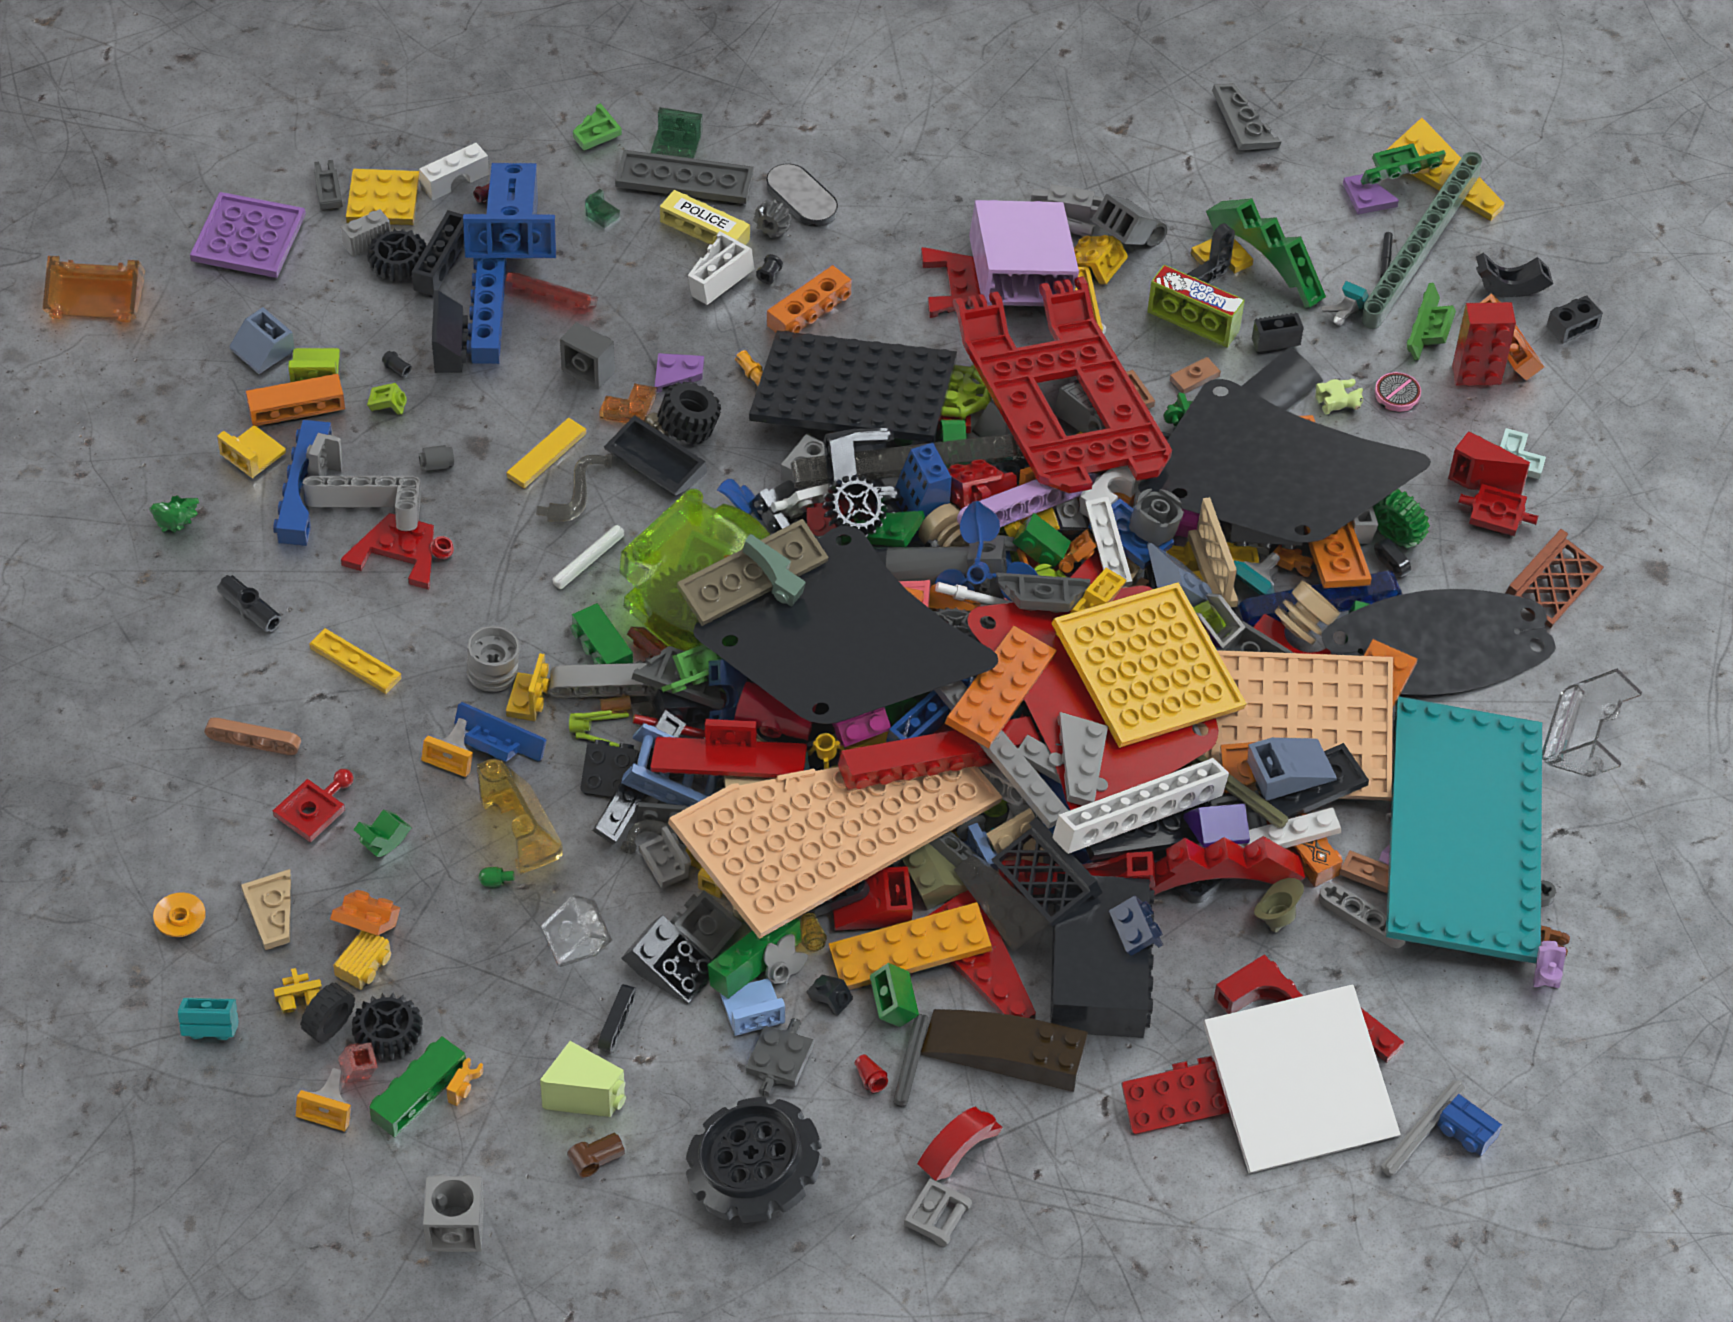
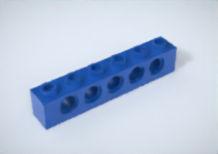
[467,258,507,364]

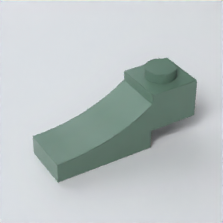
[742,534,806,607]

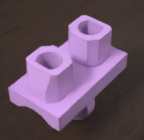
[1533,941,1566,988]

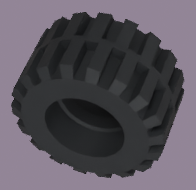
[657,382,721,443]

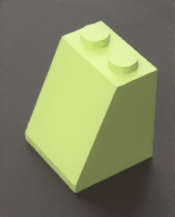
[540,1041,626,1117]

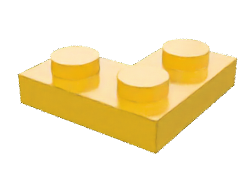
[1191,238,1254,274]

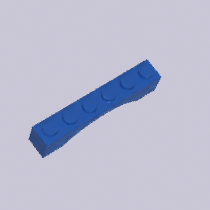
[273,420,332,546]

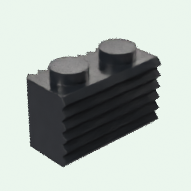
[1251,312,1304,352]

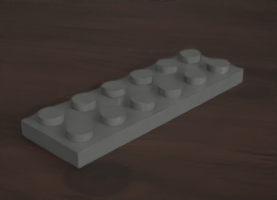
[615,150,754,204]

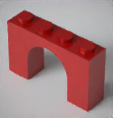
[1214,954,1303,1014]

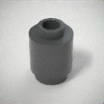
[419,445,454,471]

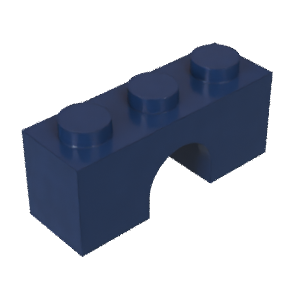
[709,660,748,720]

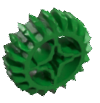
[1372,489,1430,549]

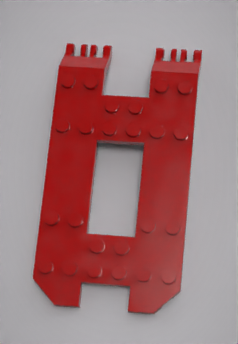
[953,276,1172,494]

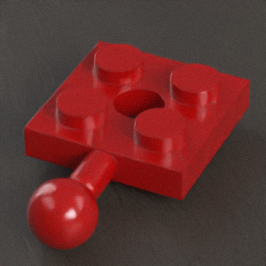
[272,769,354,843]

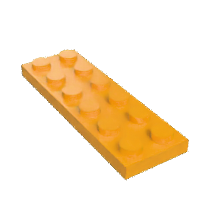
[828,902,992,990]

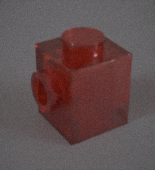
[338,1043,378,1083]

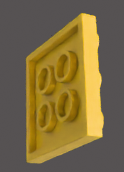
[346,169,420,225]

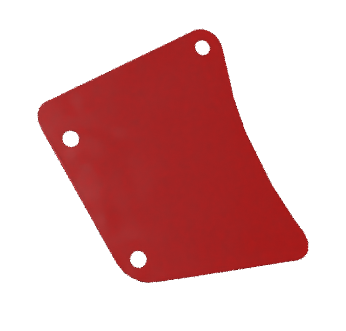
[967,586,1219,810]

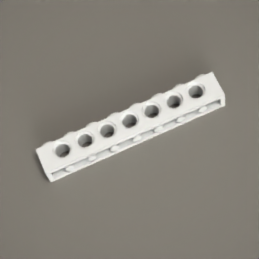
[1052,758,1229,854]

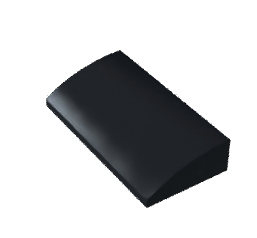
[1242,347,1323,411]
[604,415,707,496]

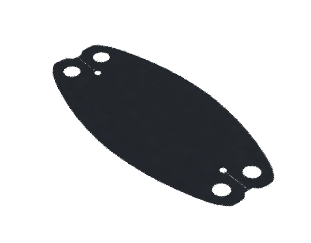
[1321,589,1556,695]

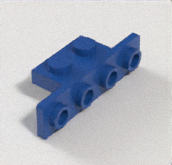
[454,702,547,762]

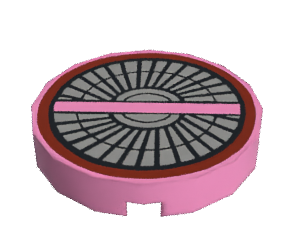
[1375,372,1421,412]

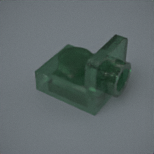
[585,189,620,228]

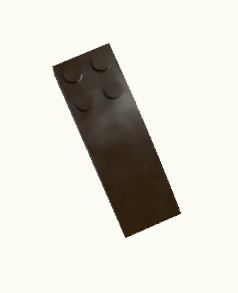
[921,1009,1088,1092]

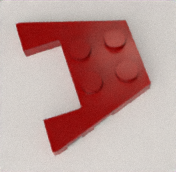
[921,247,981,318]
[341,513,434,590]

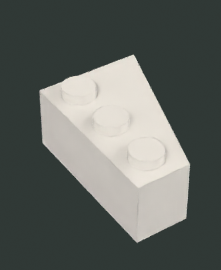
[688,231,755,305]

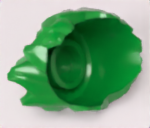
[149,495,199,532]

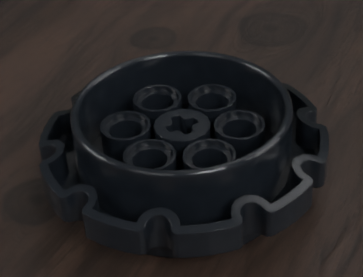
[686,1097,823,1223]

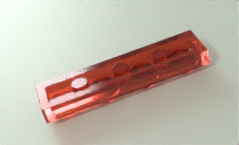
[506,272,598,309]

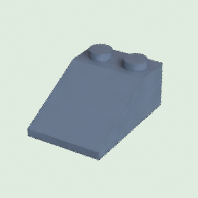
[1147,543,1212,607]

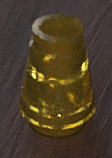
[801,913,827,952]

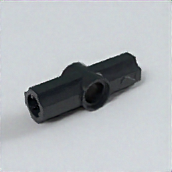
[217,575,282,632]

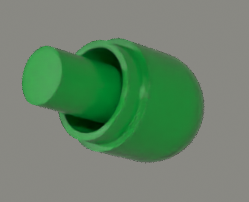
[478,866,515,887]

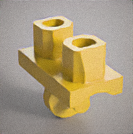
[274,968,322,1014]

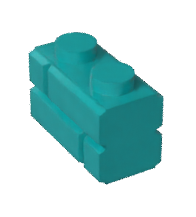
[178,998,239,1040]

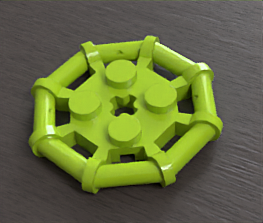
[942,365,992,420]

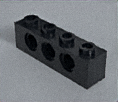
[412,210,464,296]

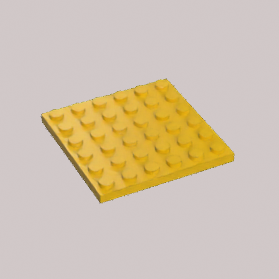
[1051,582,1247,748]

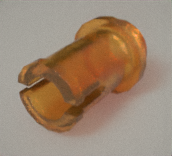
[600,694,632,713]

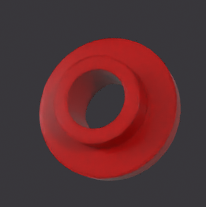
[430,536,454,559]

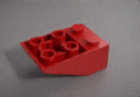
[1448,431,1531,495]
[832,866,913,931]

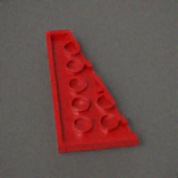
[925,883,1036,1019]

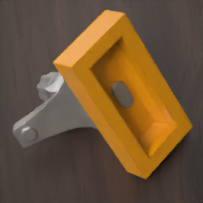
[421,718,473,777]
[295,1068,351,1132]

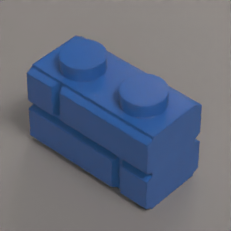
[1438,1094,1502,1156]

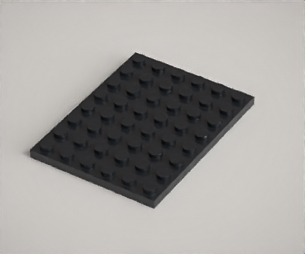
[749,331,957,443]

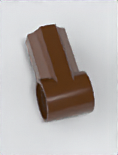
[567,1132,625,1178]

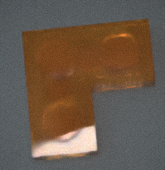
[599,383,657,423]

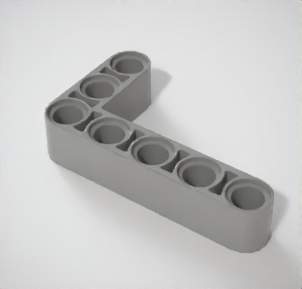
[303,476,421,531]

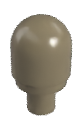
[645,412,669,437]

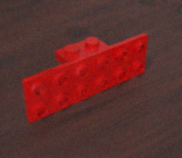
[651,719,807,778]
[1121,1055,1230,1134]

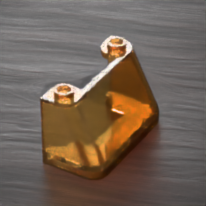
[42,256,145,322]

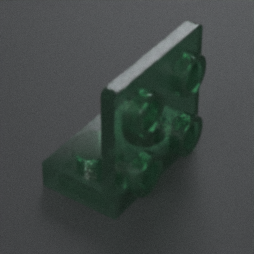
[650,107,703,159]

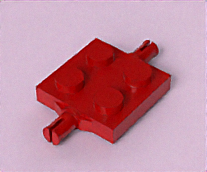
[1458,484,1539,537]

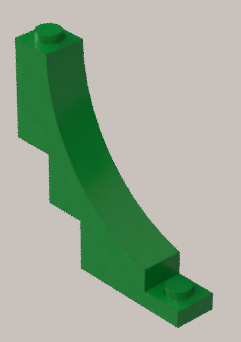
[1206,198,1326,308]

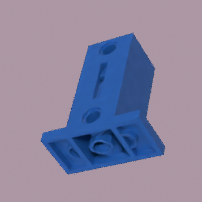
[463,163,556,258]

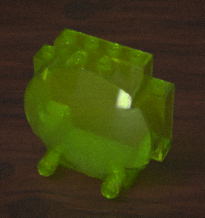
[619,489,770,651]

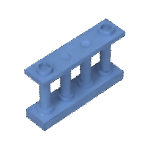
[621,723,723,807]

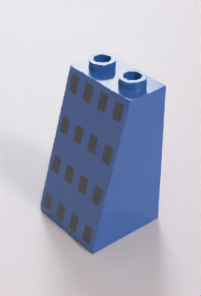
[895,443,952,543]

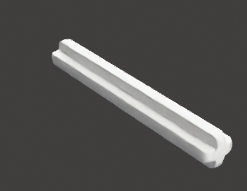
[552,525,624,589]

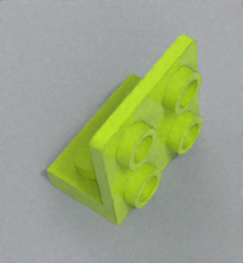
[288,348,340,382]

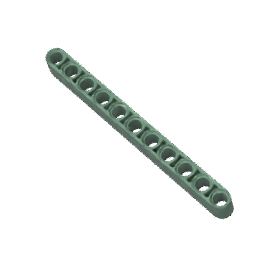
[1362,152,1482,329]

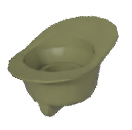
[1254,878,1304,932]

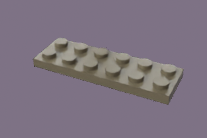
[676,519,829,626]

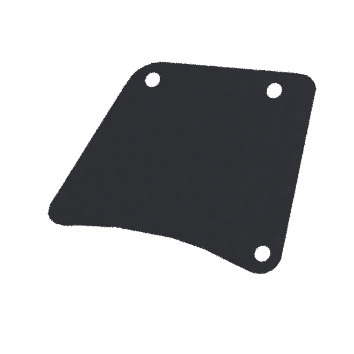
[1138,379,1431,542]
[693,526,998,724]

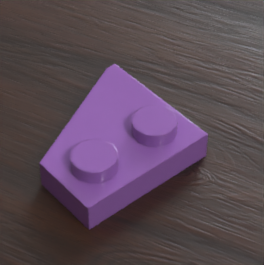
[1343,174,1399,214]
[654,353,704,393]

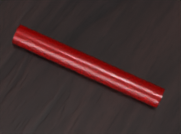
[632,714,705,739]

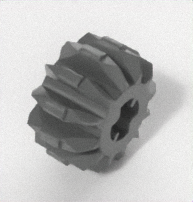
[753,199,793,238]

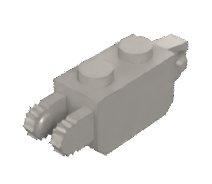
[1031,184,1104,223]

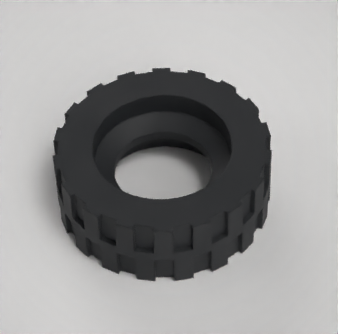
[300,982,355,1043]

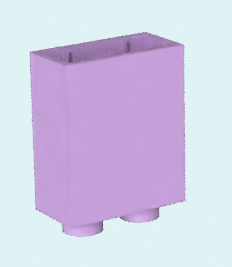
[969,200,1079,306]

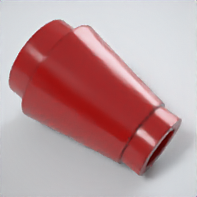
[854,1054,888,1093]

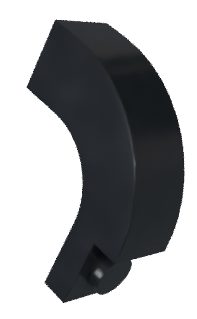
[1476,252,1553,297]

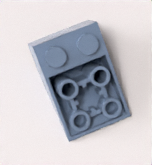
[1247,737,1337,801]

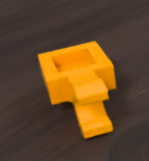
[446,1058,483,1106]

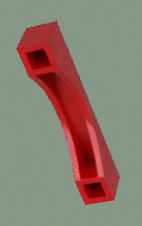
[999,851,1156,897]

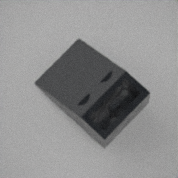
[621,915,712,1004]

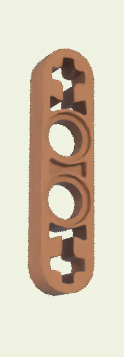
[204,717,301,755]

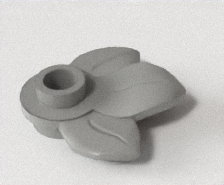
[764,934,808,984]

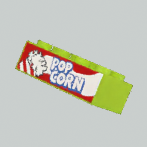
[1147,265,1245,348]

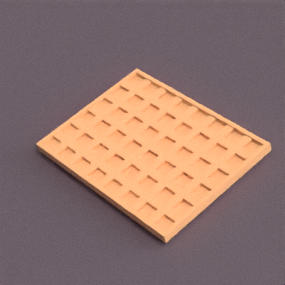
[1191,650,1393,801]

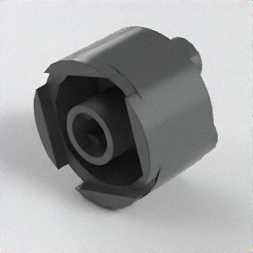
[1129,489,1183,546]

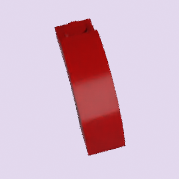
[917,1106,1003,1181]

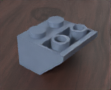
[229,307,295,374]

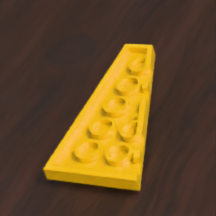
[1387,118,1505,221]

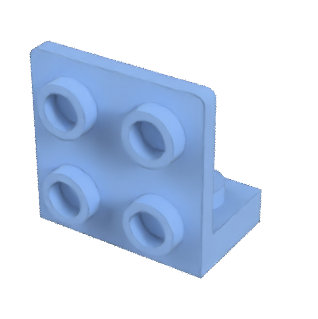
[720,978,785,1036]

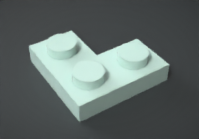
[1500,428,1546,480]

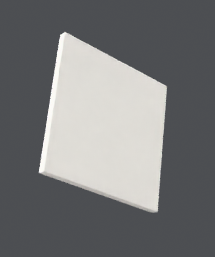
[1203,984,1401,1174]

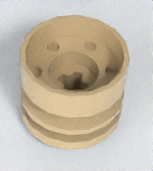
[918,503,970,547]
[1275,580,1340,645]

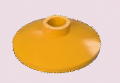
[153,892,206,937]

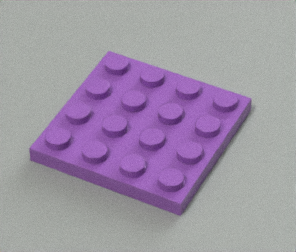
[190,192,306,278]

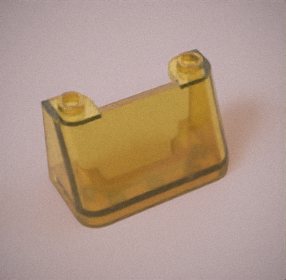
[477,759,563,875]

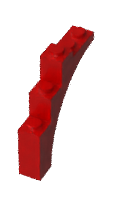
[1150,836,1305,895]

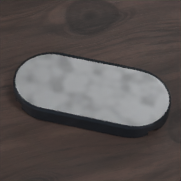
[766,164,838,226]

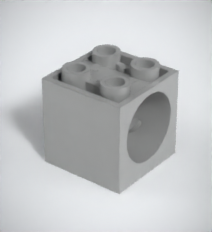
[423,1174,484,1252]

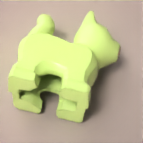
[1315,378,1363,415]

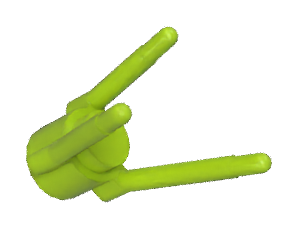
[569,710,629,747]

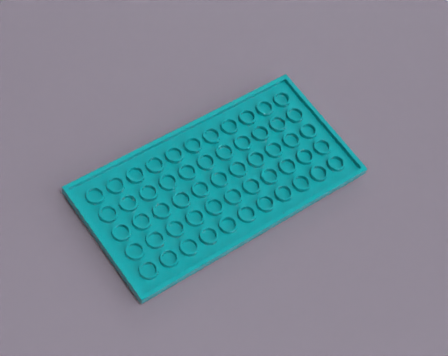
[1386,697,1543,964]

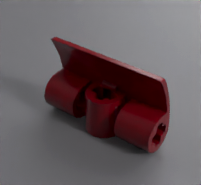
[734,682,818,741]

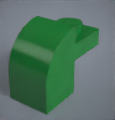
[353,809,412,857]

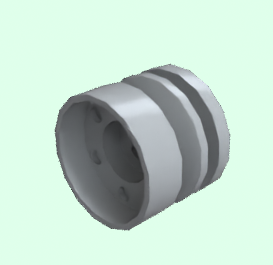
[466,626,520,692]

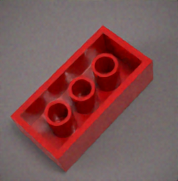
[1452,302,1516,386]

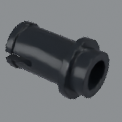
[382,351,412,377]

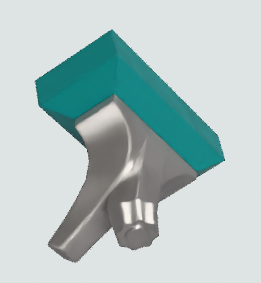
[1321,281,1369,326]
[1234,552,1280,602]

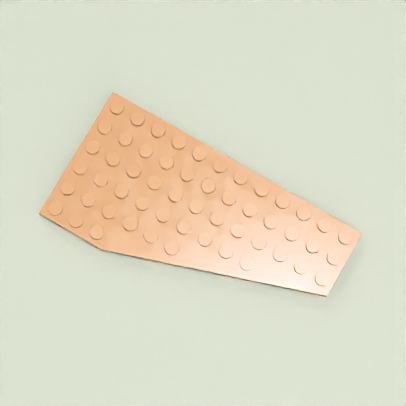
[668,766,1003,939]

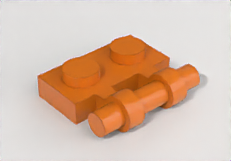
[1059,529,1096,573]

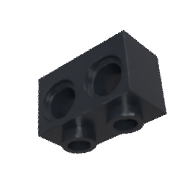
[1547,295,1603,344]

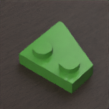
[573,103,622,151]

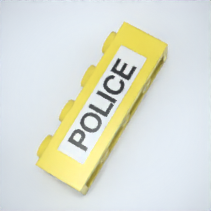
[660,190,750,245]

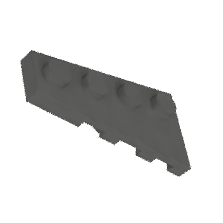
[1212,83,1281,150]

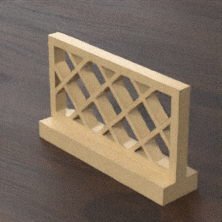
[1188,497,1238,607]

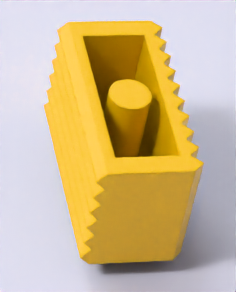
[333,930,391,990]

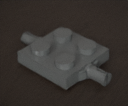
[745,1018,814,1096]

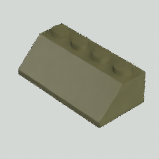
[902,843,973,910]

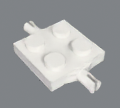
[771,484,829,519]

